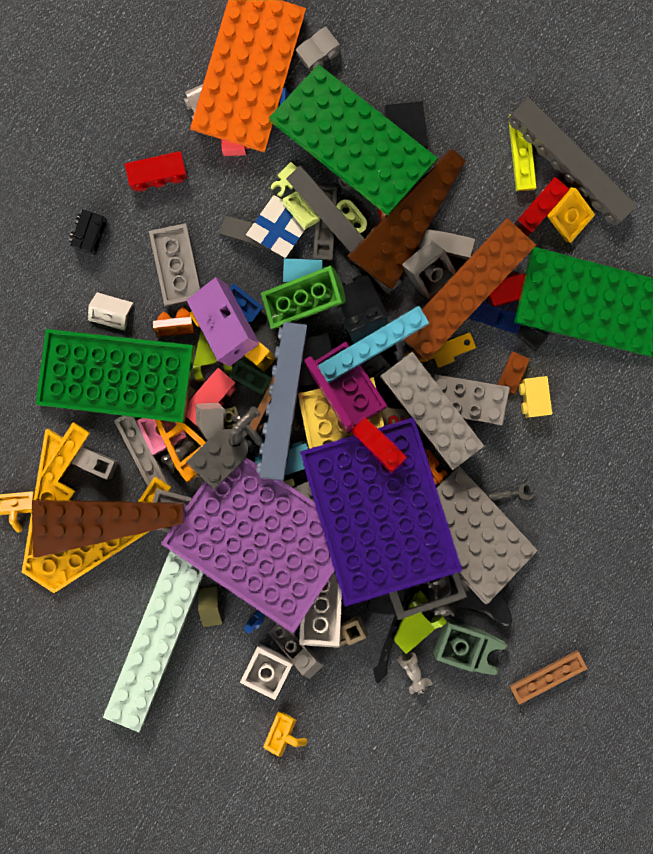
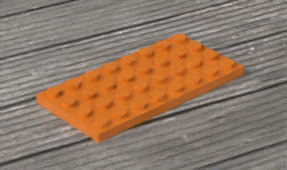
[190,0,306,153]

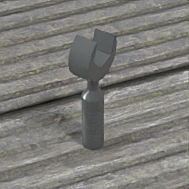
[488,483,535,501]

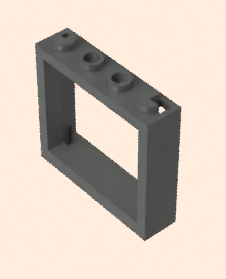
[389,571,469,620]

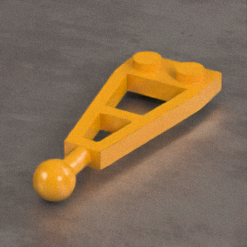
[154,420,206,483]

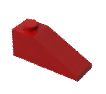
[351,418,407,474]

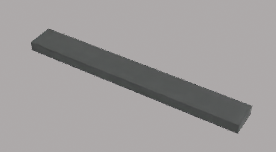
[286,165,402,295]

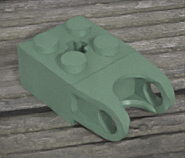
[433,617,509,675]

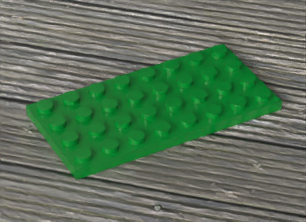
[269,64,437,215]
[514,247,653,358]
[36,329,195,423]

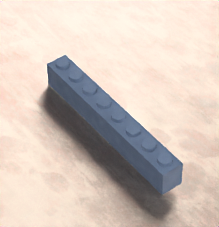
[257,322,308,482]

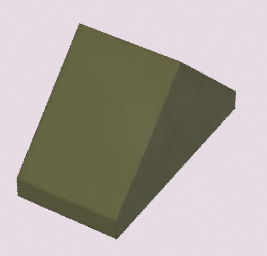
[198,586,223,627]

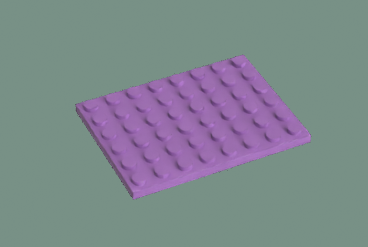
[161,458,335,634]

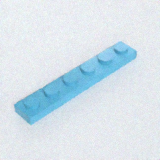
[318,306,429,384]

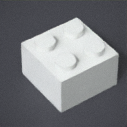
[240,643,293,700]

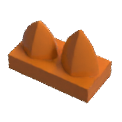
[153,306,195,337]

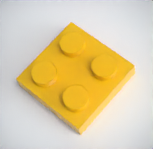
[547,187,595,243]

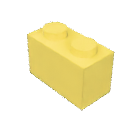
[519,376,552,418]

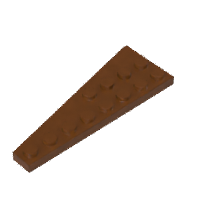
[32,499,185,558]

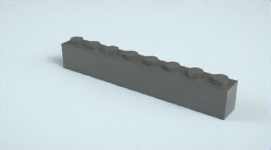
[508,97,637,226]

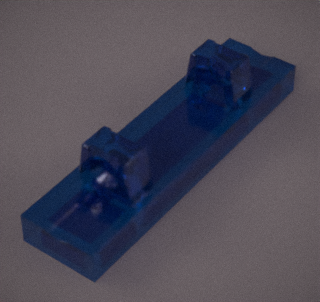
[467,303,521,335]

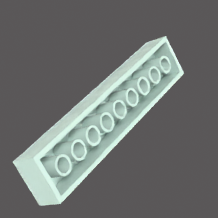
[103,550,204,732]

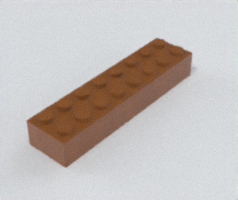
[404,218,536,361]

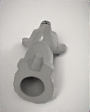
[397,652,433,694]

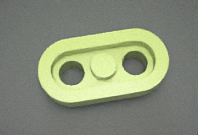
[337,199,367,234]

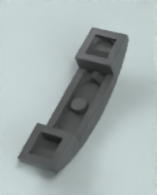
[313,186,337,261]
[219,216,297,259]

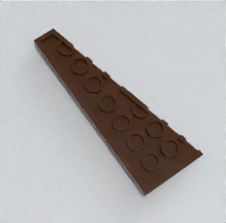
[347,149,466,289]

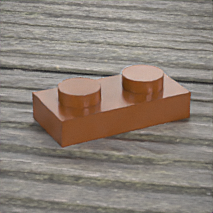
[497,351,530,394]

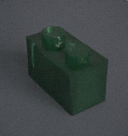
[229,360,272,396]

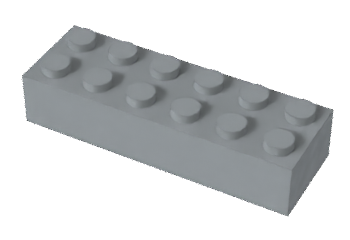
[380,352,484,470]

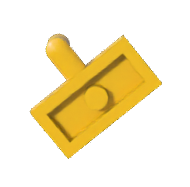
[0,492,34,532]
[263,711,308,757]

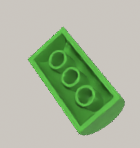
[261,266,345,330]

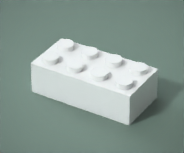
[299,571,342,647]

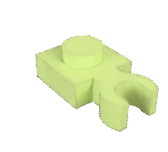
[271,162,297,197]

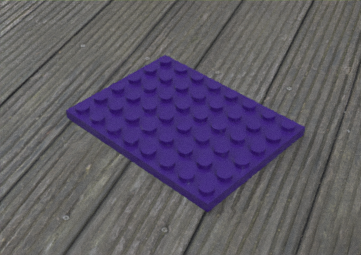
[300,417,462,606]

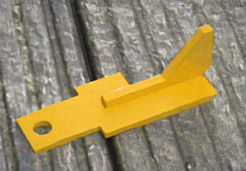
[404,332,476,368]

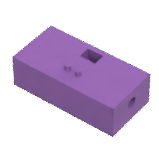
[187,277,260,366]

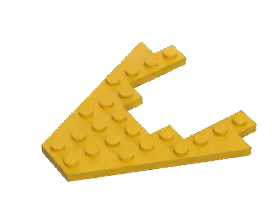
[22,422,171,593]

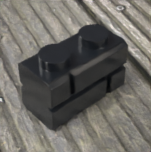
[69,209,107,256]

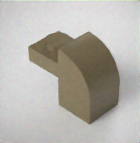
[334,616,369,648]

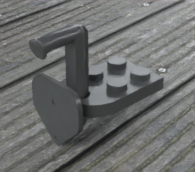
[186,407,262,491]

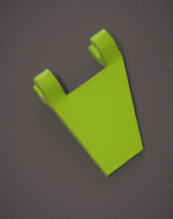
[193,329,234,382]
[394,591,447,654]

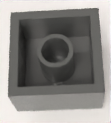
[402,240,456,300]

